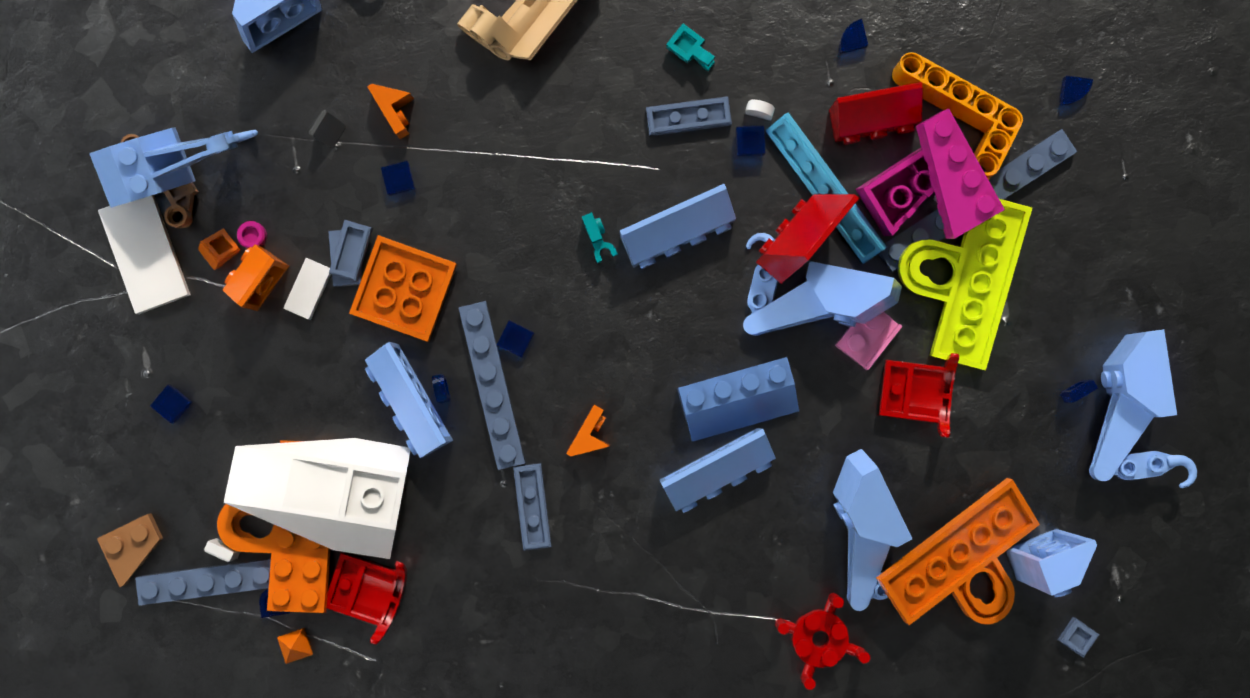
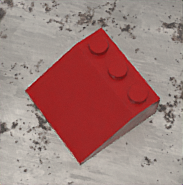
[756,194,859,284]

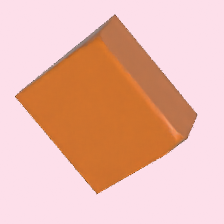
[198,228,241,270]

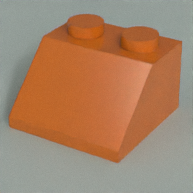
[223,244,289,311]

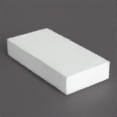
[283,258,331,320]

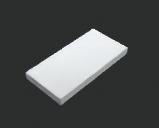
[98,195,191,314]

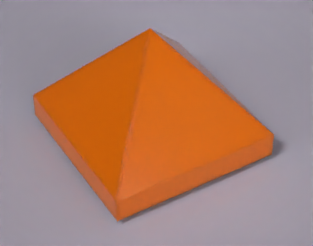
[277,628,313,664]

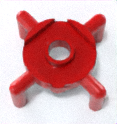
[775,593,870,690]

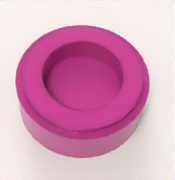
[237,221,267,248]

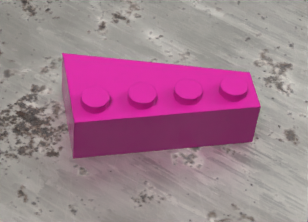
[916,109,1005,239]
[855,148,935,236]

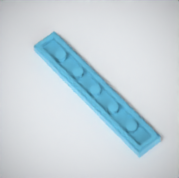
[765,112,887,264]

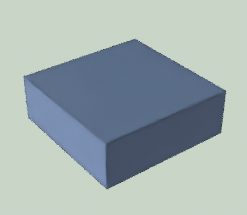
[1057,617,1099,658]

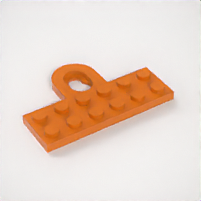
[217,440,331,613]
[876,478,1040,625]

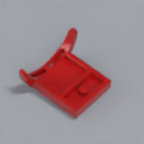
[878,353,959,438]
[327,552,407,645]

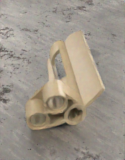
[457,0,577,60]

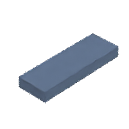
[646,97,732,136]
[513,463,552,551]

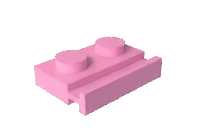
[835,312,902,370]

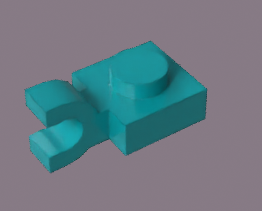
[666,23,715,71]
[582,212,618,264]

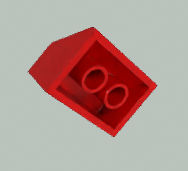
[829,82,923,145]

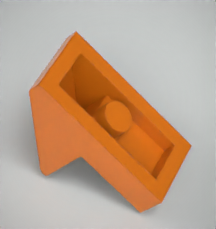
[367,84,414,139]
[566,405,610,456]

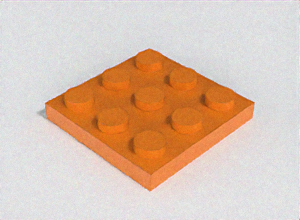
[349,235,458,342]

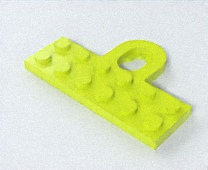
[898,199,1032,371]

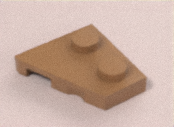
[97,513,163,587]

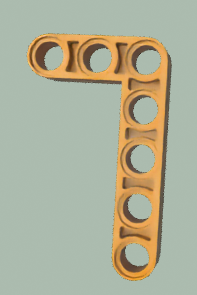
[892,52,1023,180]

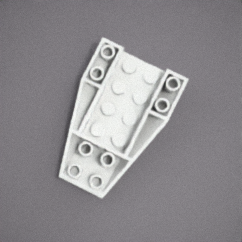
[224,438,410,559]

